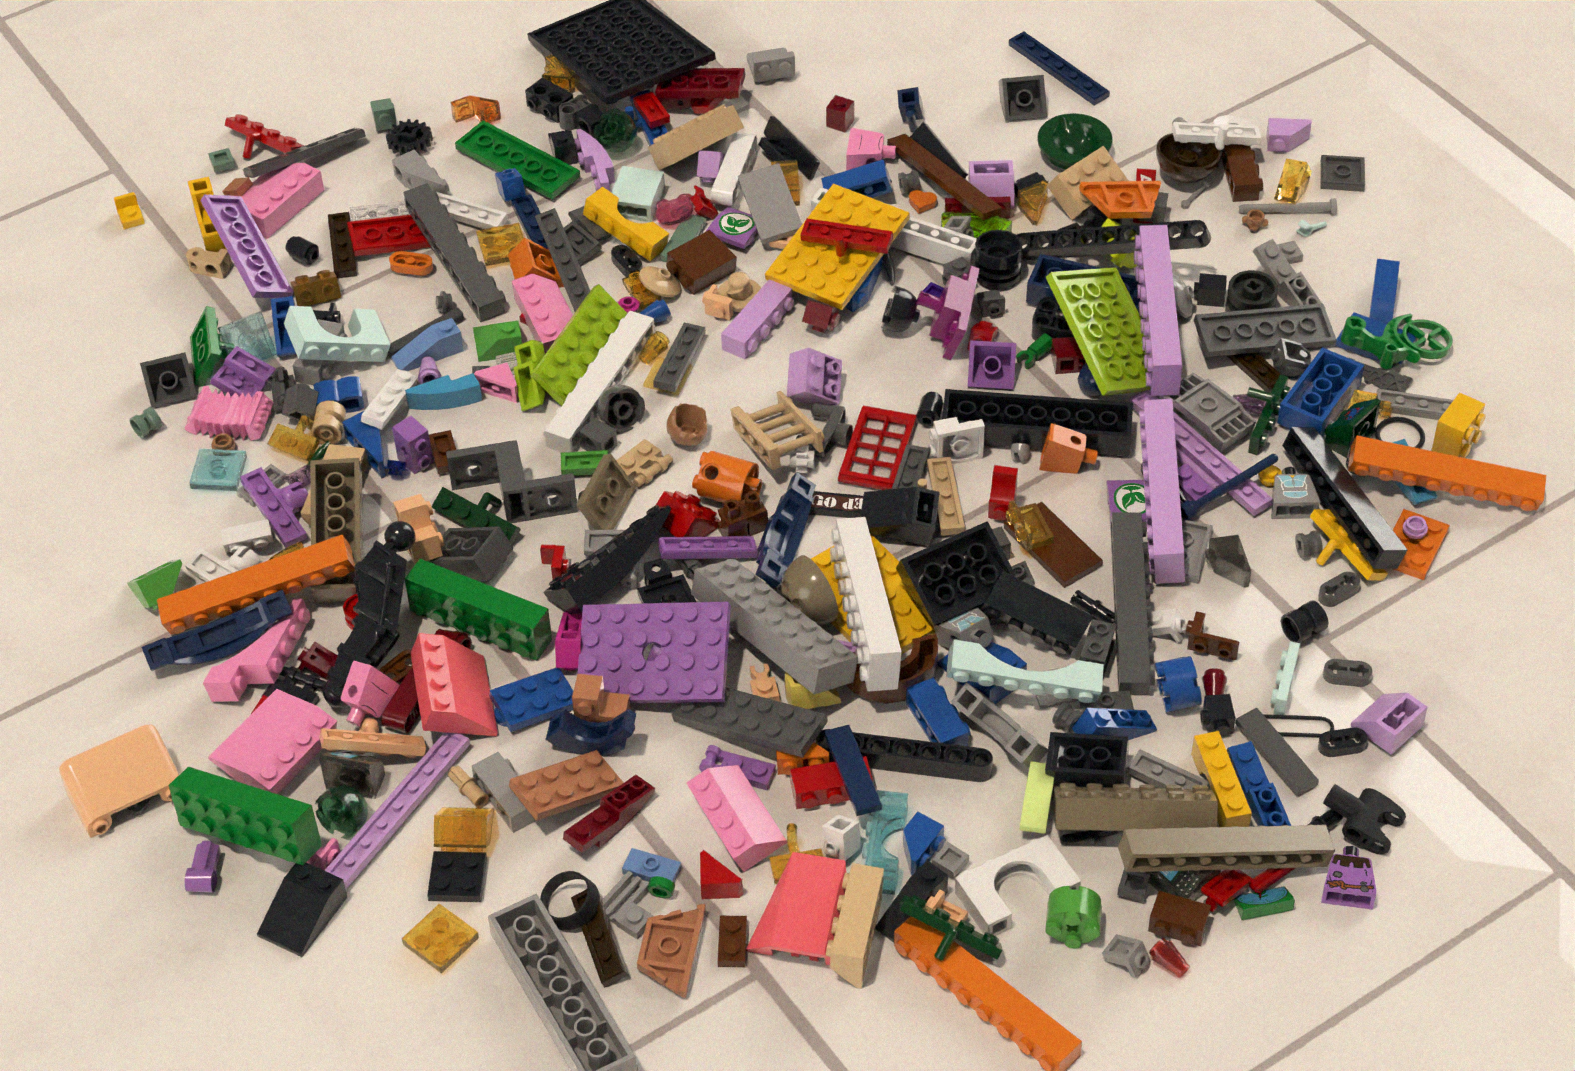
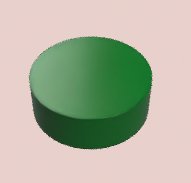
[647,876,675,898]

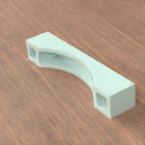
[946,639,1104,703]

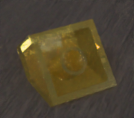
[434,807,494,852]

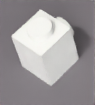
[822,814,861,861]

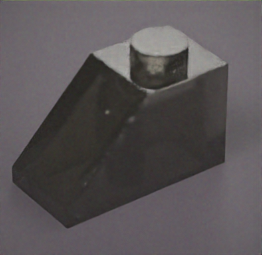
[1205,535,1251,588]

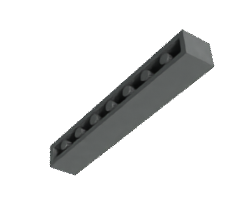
[403,183,506,322]
[1110,512,1155,695]

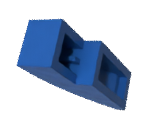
[1369,258,1400,324]
[270,296,296,357]

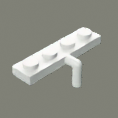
[1172,122,1261,150]

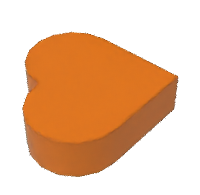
[909,190,937,214]

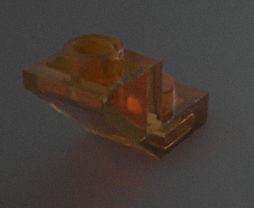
[450,95,501,123]

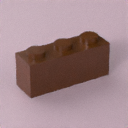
[1221,144,1263,202]

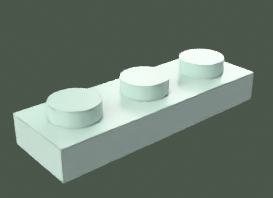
[1270,641,1300,715]

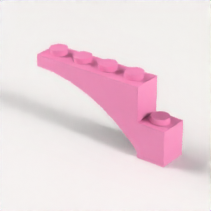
[203,598,311,702]

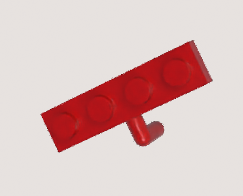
[224,114,304,159]
[800,218,893,257]

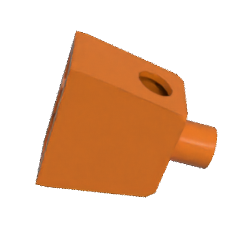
[1039,423,1098,474]

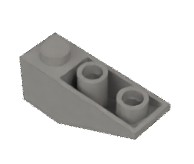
[392,150,449,195]

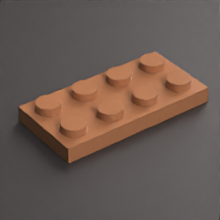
[509,750,624,821]

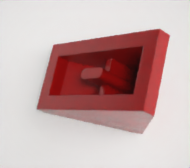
[700,850,743,899]

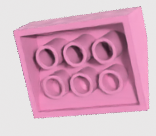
[241,163,324,239]
[208,689,337,794]

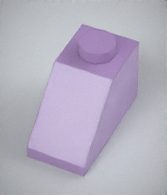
[1266,118,1312,152]
[697,150,725,183]

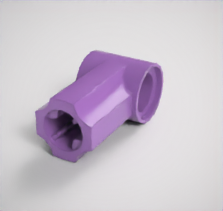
[185,841,221,893]

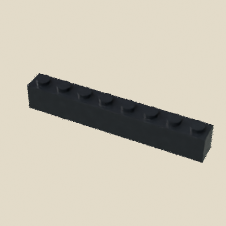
[1282,427,1407,569]

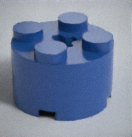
[1155,656,1202,713]

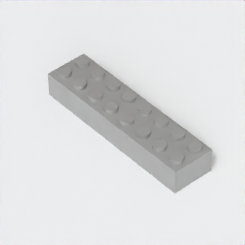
[691,559,858,695]
[488,893,637,1071]

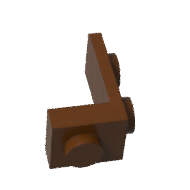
[1185,611,1240,660]

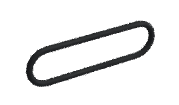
[1263,714,1334,737]

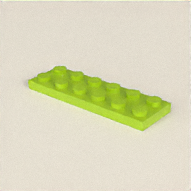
[531,284,628,407]

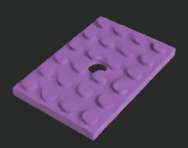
[577,602,731,703]

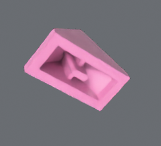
[474,363,519,403]

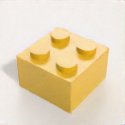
[1431,392,1486,458]

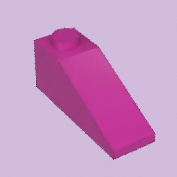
[555,612,582,671]

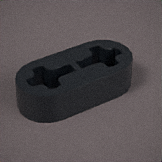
[611,245,643,279]
[1318,728,1368,757]

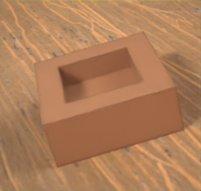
[222,177,253,196]

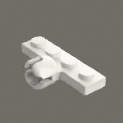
[185,546,262,582]

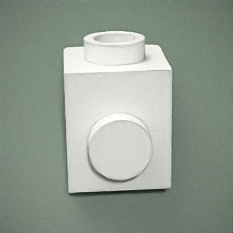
[1148,608,1187,643]

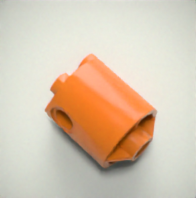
[692,451,762,503]

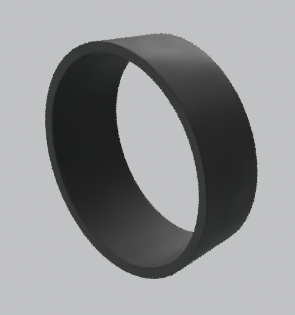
[540,871,600,930]

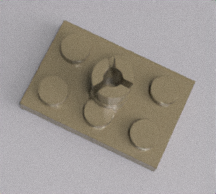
[576,454,636,530]

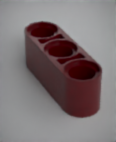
[381,667,420,733]

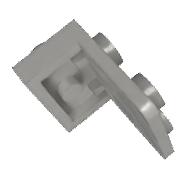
[746,48,795,83]

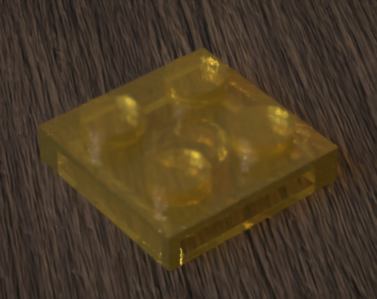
[476,223,524,266]
[401,903,479,974]

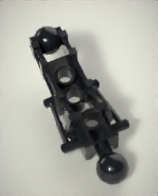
[323,521,416,708]

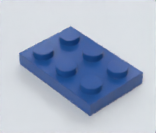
[489,668,573,732]

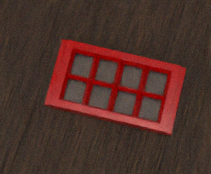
[838,405,917,490]

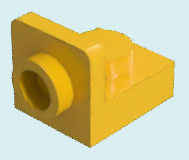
[114,192,145,230]

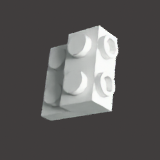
[928,417,985,464]

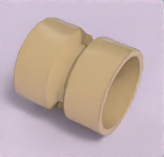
[311,401,346,445]

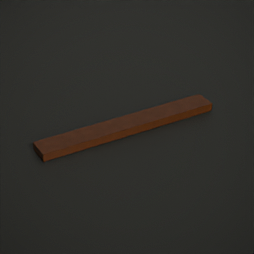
[887,134,1002,220]

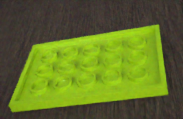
[1046,267,1151,396]

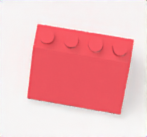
[411,633,498,736]

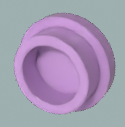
[1403,516,1428,539]

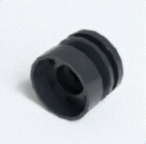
[975,230,1022,289]

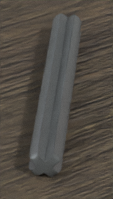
[387,308,464,358]

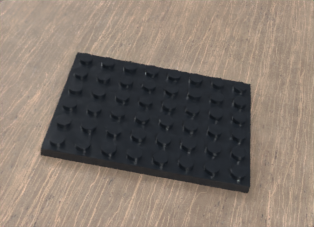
[527,0,716,105]

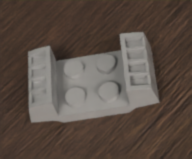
[1160,373,1256,453]

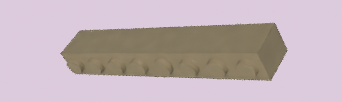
[1118,825,1335,872]

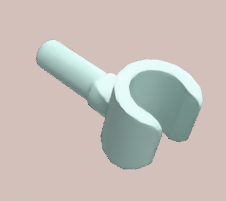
[1296,220,1327,237]

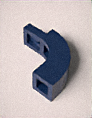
[545,709,636,756]

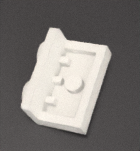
[221,519,273,553]

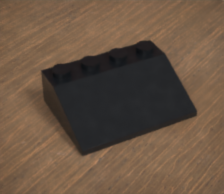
[896,521,1017,626]

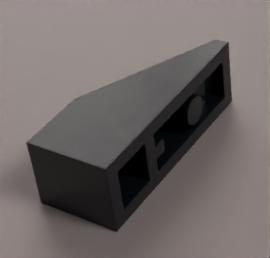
[875,860,948,942]

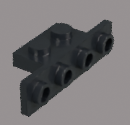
[758,116,820,179]

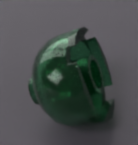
[594,108,637,153]
[315,785,369,839]

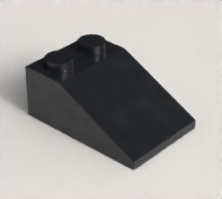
[1045,732,1129,788]
[257,862,347,957]

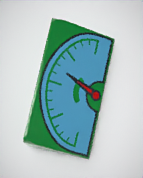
[1233,886,1295,920]

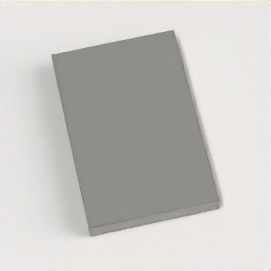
[1153,519,1213,584]

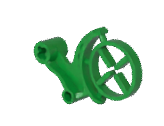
[1340,314,1453,369]

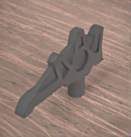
[1349,358,1413,393]

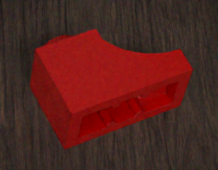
[988,465,1018,521]

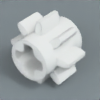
[790,445,815,473]

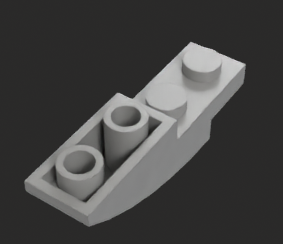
[1252,239,1326,309]

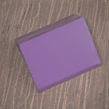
[967,341,1016,389]

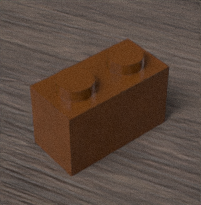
[1148,891,1211,946]

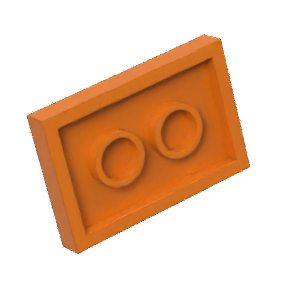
[1393,509,1450,580]

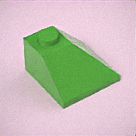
[473,320,522,362]
[127,559,182,610]

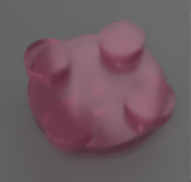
[656,193,694,225]

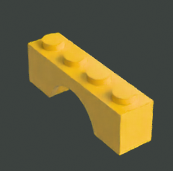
[187,177,227,252]
[583,187,669,261]
[1191,731,1252,827]

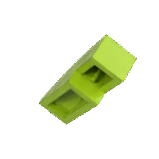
[513,340,545,411]

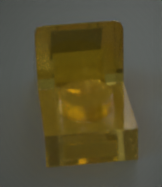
[542,54,575,93]

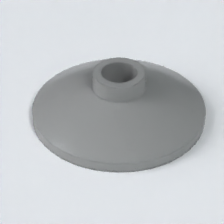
[1173,275,1194,318]

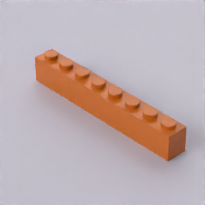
[1348,436,1546,511]
[157,535,355,635]
[894,916,1082,1071]

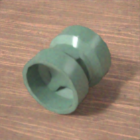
[129,407,162,438]

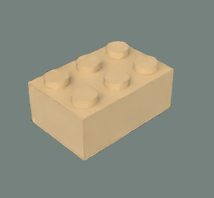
[1047,146,1129,221]

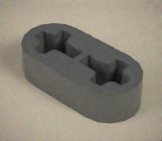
[1318,572,1361,607]
[1323,659,1373,687]

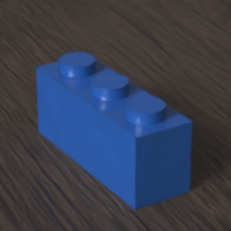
[821,160,893,198]
[906,677,971,746]

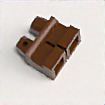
[718,491,768,536]

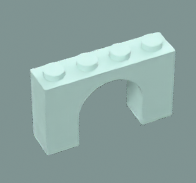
[284,306,390,362]

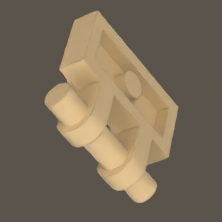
[616,439,673,487]

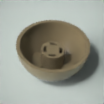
[781,555,838,625]

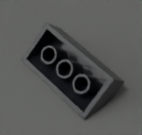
[981,571,1093,655]

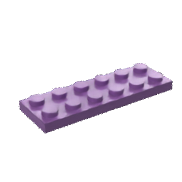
[201,194,294,298]

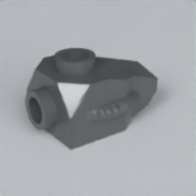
[1271,338,1311,376]

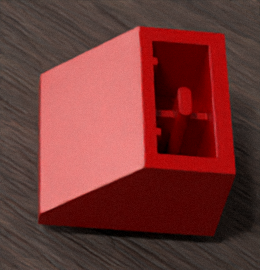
[656,491,721,537]

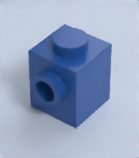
[495,168,526,201]

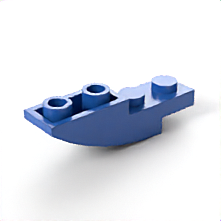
[1227,741,1291,826]

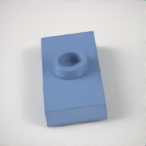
[622,848,681,883]

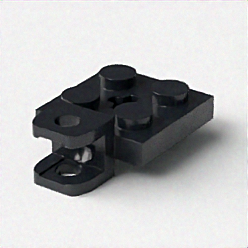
[637,558,696,604]

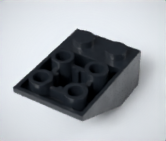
[860,487,940,546]

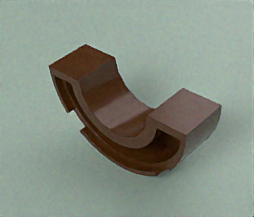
[846,634,938,704]

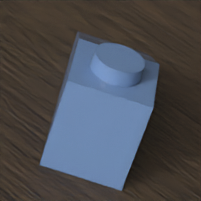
[392,318,464,371]

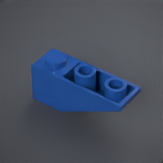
[1072,708,1157,740]

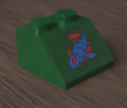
[1324,398,1381,458]

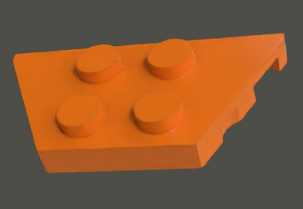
[1079,181,1161,219]

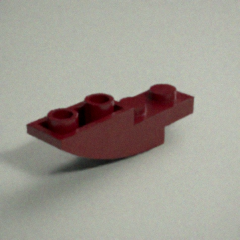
[563,775,655,853]

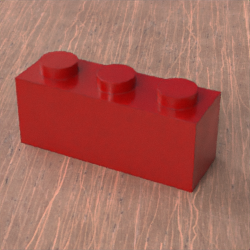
[790,756,873,809]

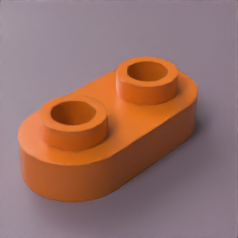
[389,251,433,276]

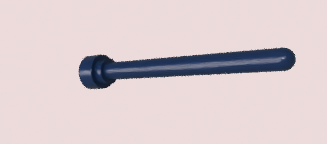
[1180,454,1278,521]

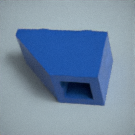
[903,811,946,875]

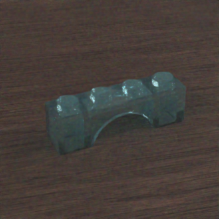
[861,790,908,895]

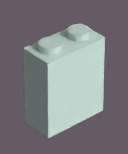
[611,166,665,222]

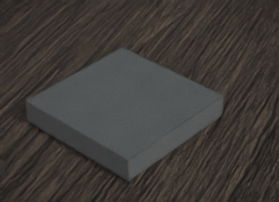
[1320,155,1365,192]

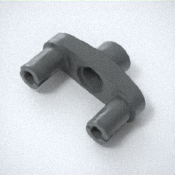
[795,403,853,458]

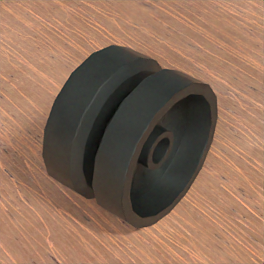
[1226,270,1278,312]

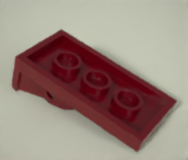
[655,68,746,110]

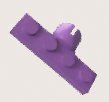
[240,467,308,548]

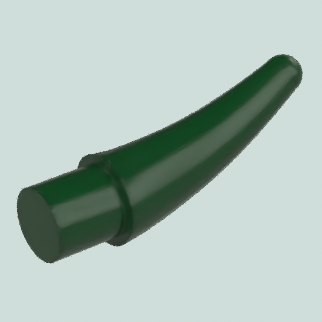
[303,441,331,473]

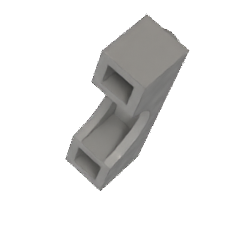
[951,682,1048,767]

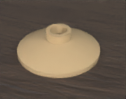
[639,266,681,297]

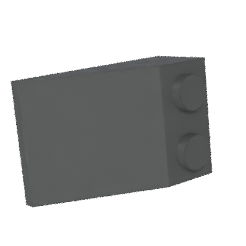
[428,527,514,582]

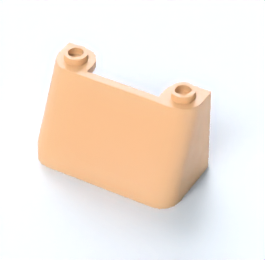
[59,725,179,838]

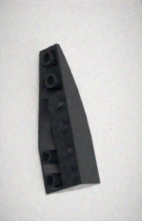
[543,505,671,615]

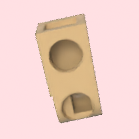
[186,247,232,279]

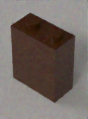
[666,230,737,295]

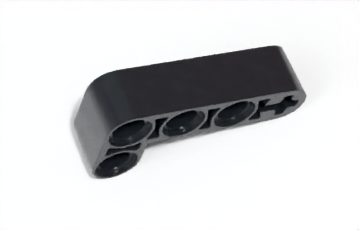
[1031,297,1074,341]

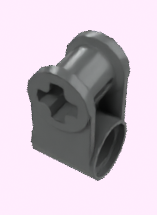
[559,94,599,131]

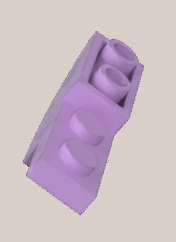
[574,129,615,191]

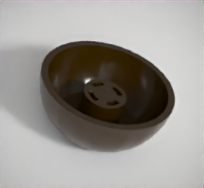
[1156,133,1221,183]

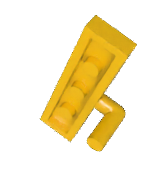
[1309,509,1388,581]

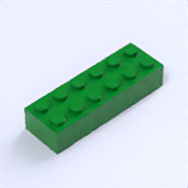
[404,559,552,661]
[168,767,322,865]

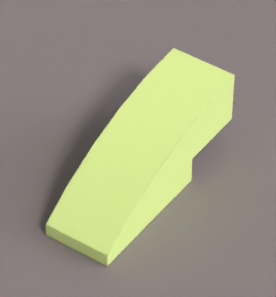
[1019,761,1055,834]

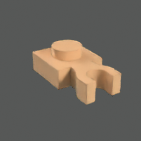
[750,663,780,702]

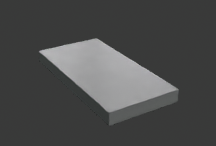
[738,163,802,245]

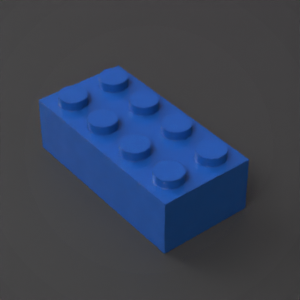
[1277,347,1364,437]

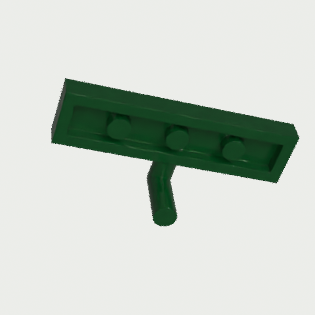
[1247,374,1291,455]
[431,486,521,545]
[900,895,1003,961]

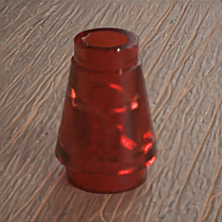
[1149,938,1190,978]

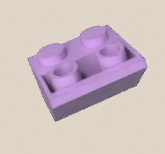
[968,160,1014,209]
[787,348,842,405]
[1350,693,1428,755]

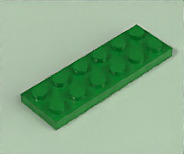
[455,120,580,200]

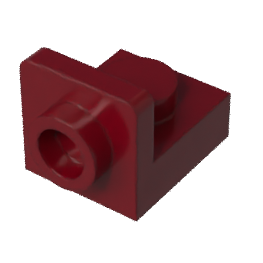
[297,641,338,679]

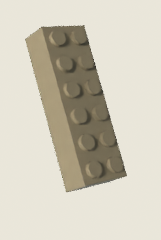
[310,458,363,603]
[1053,783,1218,831]

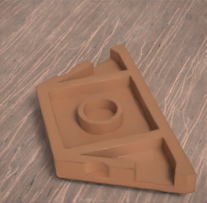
[637,904,706,998]

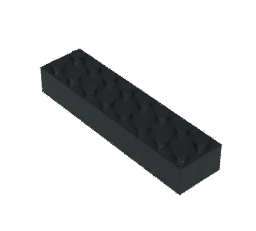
[942,389,1133,456]

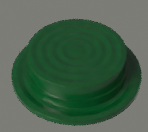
[1037,113,1113,170]

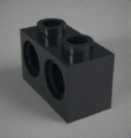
[525,77,573,123]

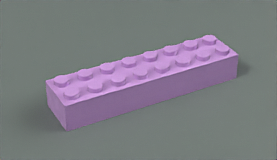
[1134,225,1182,396]
[1139,399,1185,584]

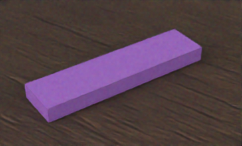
[658,536,758,559]

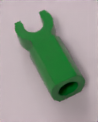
[1016,333,1052,369]

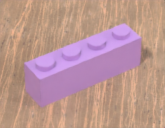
[721,279,794,359]

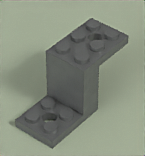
[446,440,578,523]

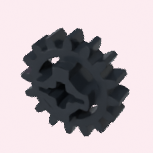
[386,119,433,156]

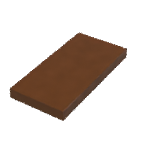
[1004,502,1103,587]

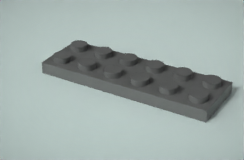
[1193,303,1337,357]
[671,687,828,758]

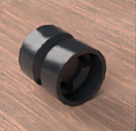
[1280,600,1329,643]

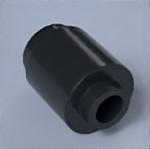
[1014,172,1047,200]
[285,236,319,265]
[916,392,944,426]

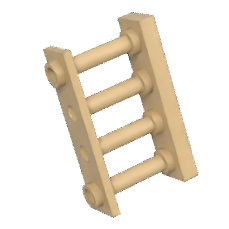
[730,390,825,470]

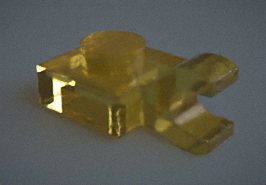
[1348,389,1393,418]

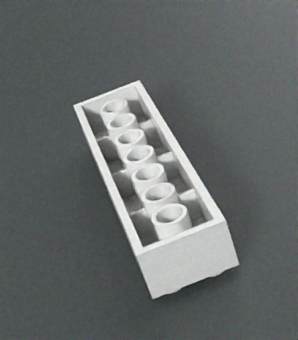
[830,517,901,691]

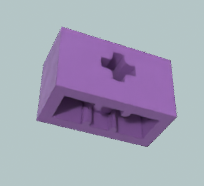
[392,416,433,474]

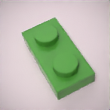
[561,450,608,476]

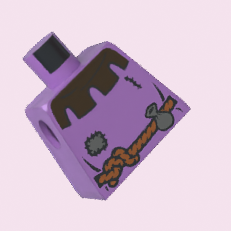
[1321,846,1376,910]

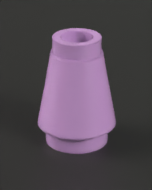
[418,357,441,384]

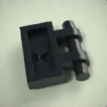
[261,666,327,705]

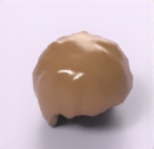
[666,403,707,446]

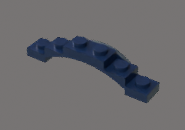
[755,472,816,588]
[141,590,293,671]

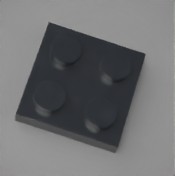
[427,851,487,902]

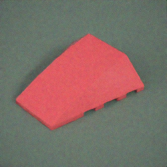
[746,852,846,965]

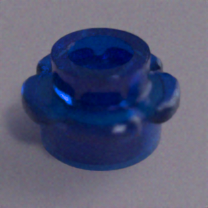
[384,460,408,476]

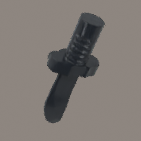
[1060,830,1118,844]

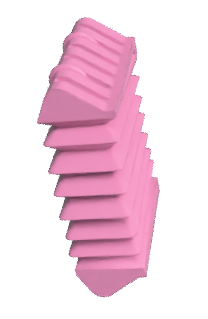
[185,386,274,441]

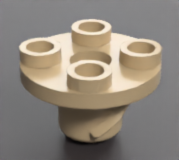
[717,272,761,312]

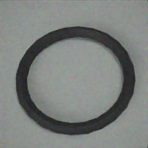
[1375,417,1425,449]

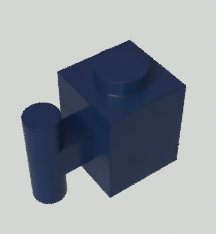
[897,87,924,132]

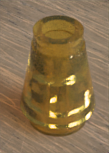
[638,331,670,365]

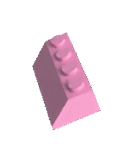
[512,274,573,354]
[686,765,788,872]

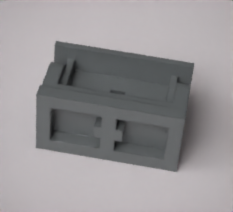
[1079,619,1117,678]

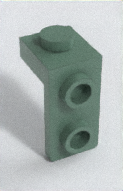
[370,98,397,131]

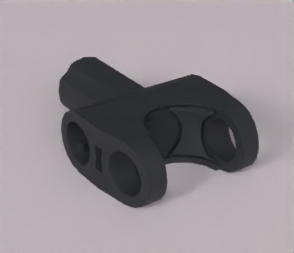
[1323,784,1406,855]

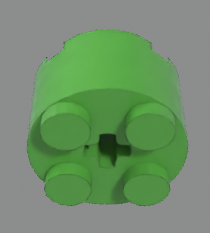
[1045,886,1102,949]

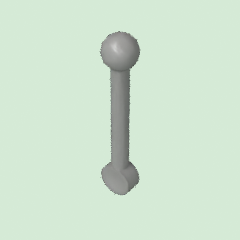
[1181,179,1210,209]

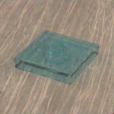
[218,311,277,360]
[189,449,247,491]

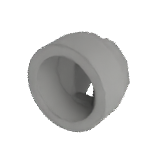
[1011,443,1030,462]

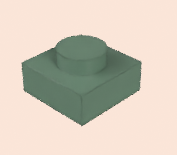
[208,148,235,173]

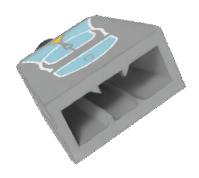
[1271,467,1320,519]
[933,607,993,648]

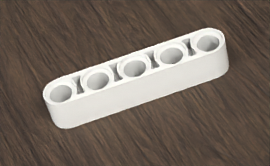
[711,132,757,206]

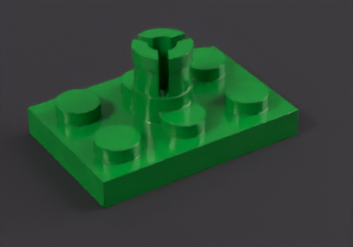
[190,306,234,386]

